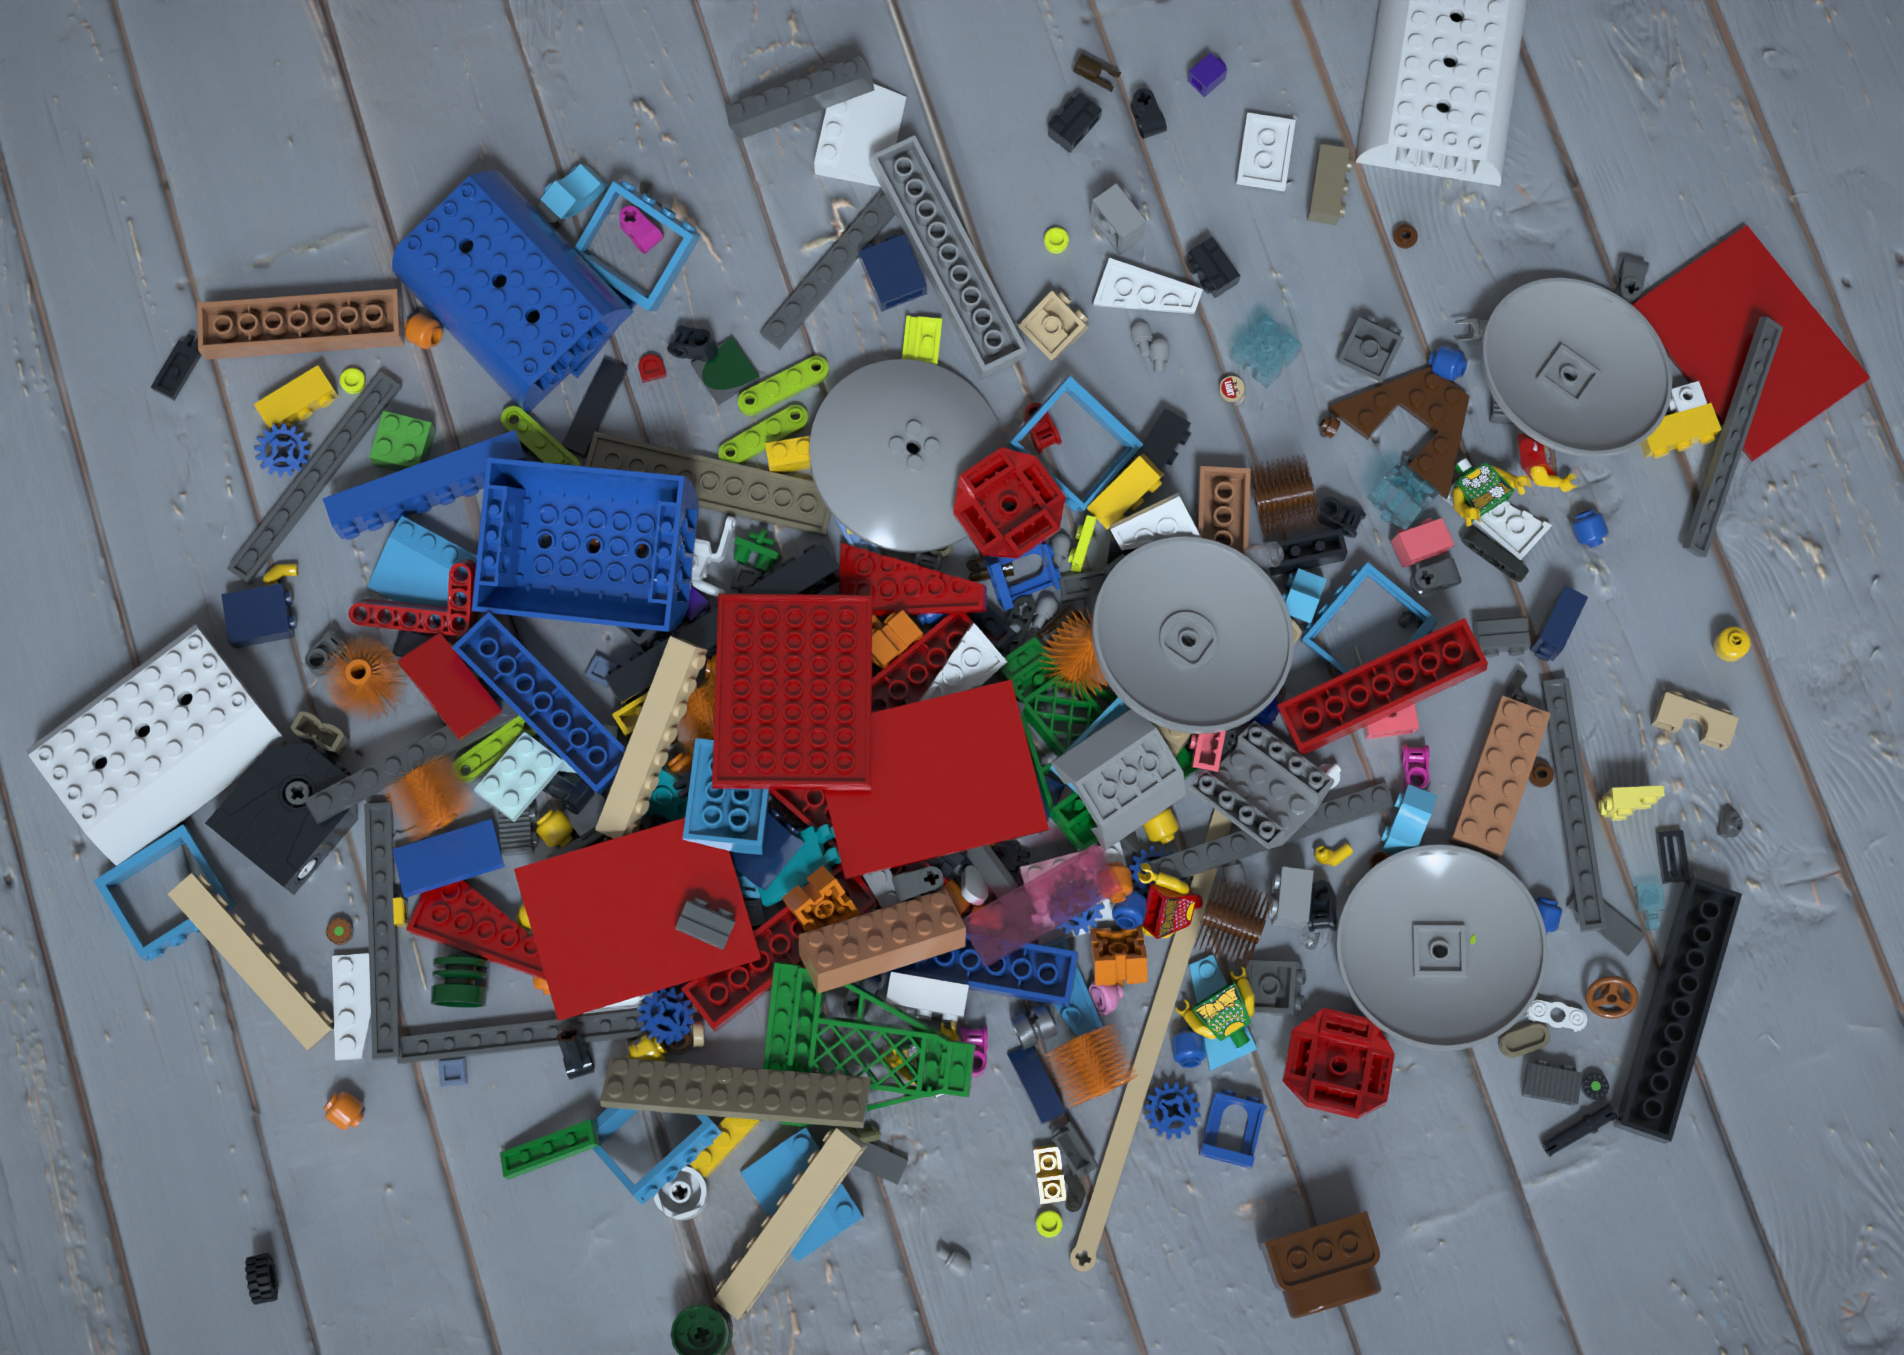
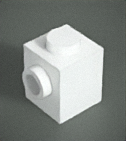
[1667,381,1707,414]

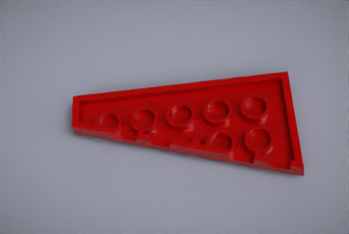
[840,543,987,617]
[406,880,546,981]

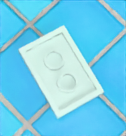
[474,732,564,822]

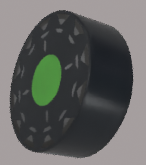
[1581,1073,1609,1100]

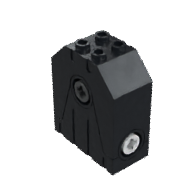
[205,743,358,895]

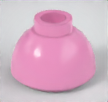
[1088,981,1123,1016]

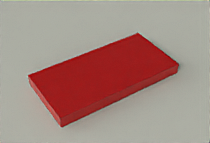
[398,633,502,741]

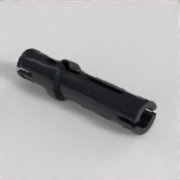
[1541,1104,1618,1157]

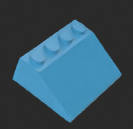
[367,516,477,626]
[683,738,770,855]
[741,1127,864,1262]

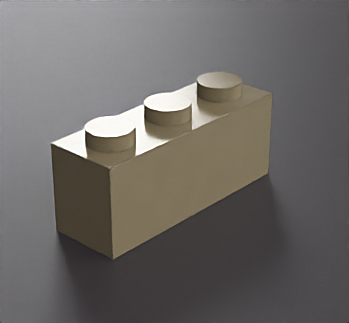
[1307,144,1353,225]

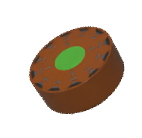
[326,918,353,945]

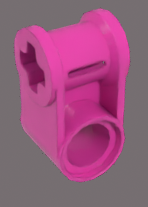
[619,206,664,254]
[1401,745,1430,790]
[961,1026,988,1077]

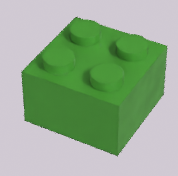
[369,411,436,472]

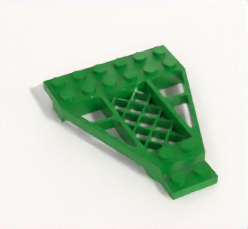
[998,637,1199,855]
[763,961,976,1127]

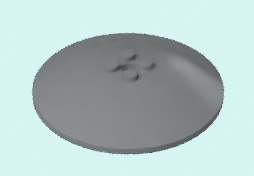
[1481,278,1672,457]
[809,359,1006,553]
[1336,845,1548,1051]

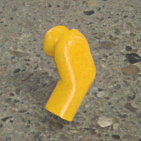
[263,563,299,586]
[1315,843,1353,866]

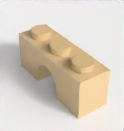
[1651,691,1739,751]

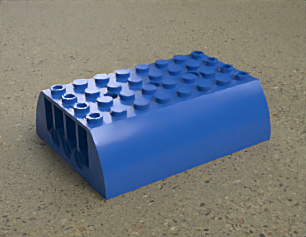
[392,170,634,414]
[472,457,699,632]

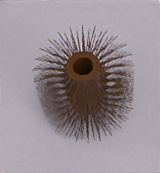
[1250,453,1319,537]
[1194,876,1273,968]

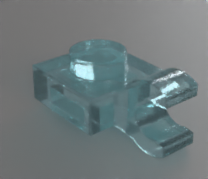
[1634,884,1665,931]

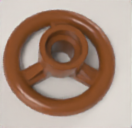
[1585,976,1638,1019]

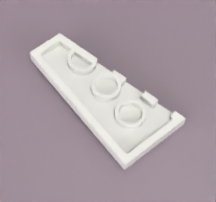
[1093,258,1203,314]
[1442,477,1552,561]
[920,623,1007,701]
[332,953,371,1061]

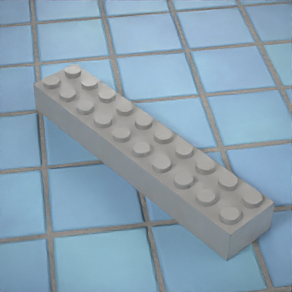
[870,135,1028,379]

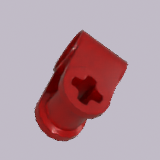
[1024,402,1062,454]

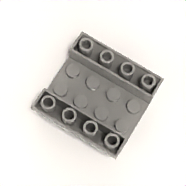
[1051,709,1186,850]
[1188,721,1334,849]

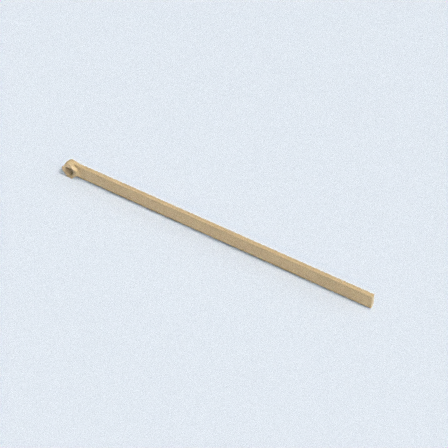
[1069,809,1232,1272]

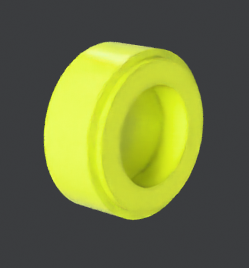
[1044,227,1069,254]
[340,368,366,394]
[1036,1210,1063,1238]

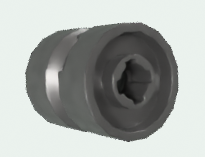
[1010,1004,1057,1050]

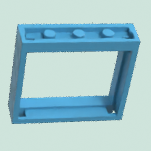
[574,180,702,311]
[1006,376,1143,512]
[1301,562,1439,675]
[94,824,236,961]
[593,1108,722,1205]

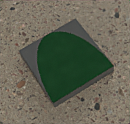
[691,337,760,406]

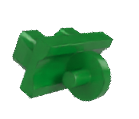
[733,528,781,573]

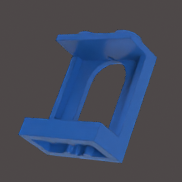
[984,542,1061,610]
[1199,1089,1267,1169]

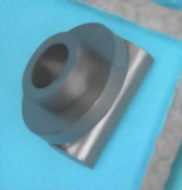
[1718,810,1743,838]

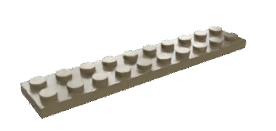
[585,431,832,537]
[600,1057,871,1128]

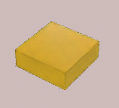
[393,897,408,927]

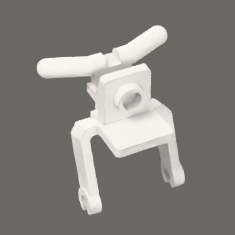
[691,516,736,598]

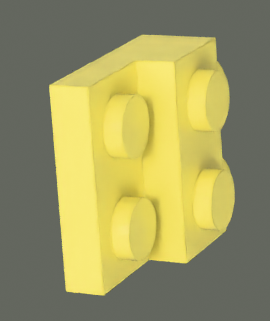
[1598,785,1665,821]

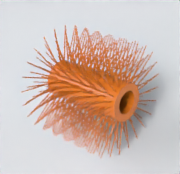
[1039,608,1108,700]
[320,636,408,722]
[677,676,716,758]
[382,754,476,841]
[1044,1024,1139,1107]

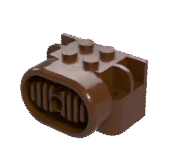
[1258,1211,1382,1319]

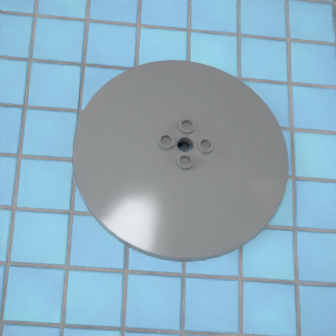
[1091,536,1294,734]

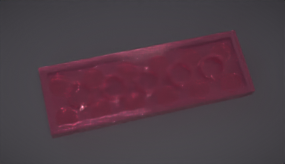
[962,844,1122,967]

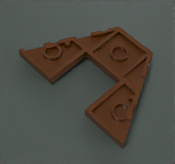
[1329,367,1470,500]

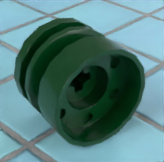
[431,955,489,1008]
[670,1305,733,1355]

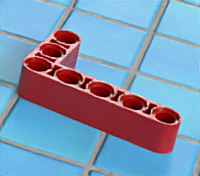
[348,559,477,636]

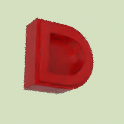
[638,354,666,383]

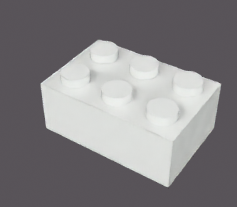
[886,972,969,1025]

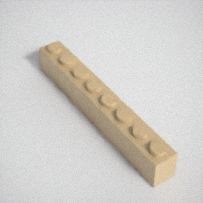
[595,636,707,839]
[168,873,334,1051]
[714,1127,867,1320]

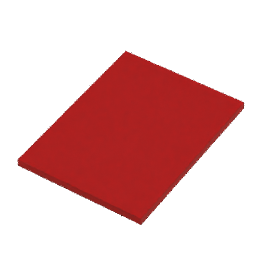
[1632,225,1870,462]
[712,593,873,790]
[824,680,1049,880]
[514,818,761,1021]

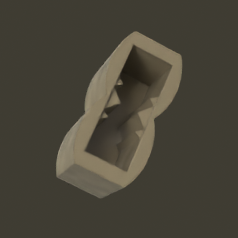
[290,711,350,757]

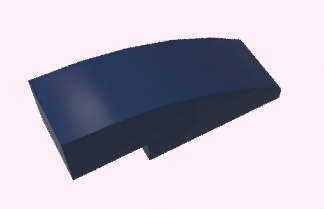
[1007,1046,1066,1125]

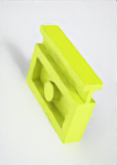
[902,315,942,366]
[1068,515,1097,573]

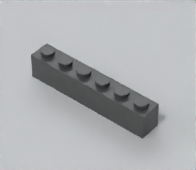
[725,56,875,139]

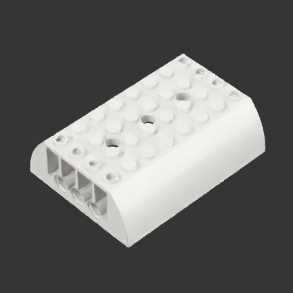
[1355,0,1527,186]
[27,624,287,866]

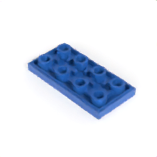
[392,819,505,898]

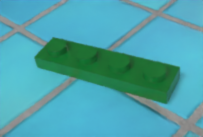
[500,1119,600,1180]

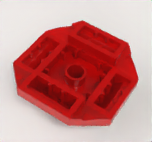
[953,447,1066,559]
[1282,1008,1395,1119]

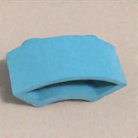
[540,164,610,219]
[1282,568,1327,623]
[1381,784,1438,855]

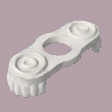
[1526,1000,1587,1032]

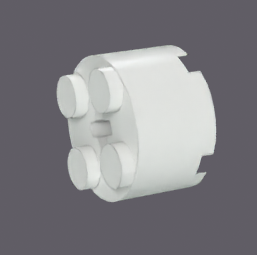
[654,1166,709,1220]

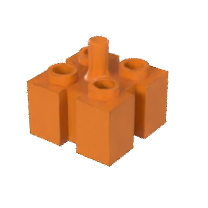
[872,610,923,672]
[782,865,860,932]
[1090,926,1147,987]

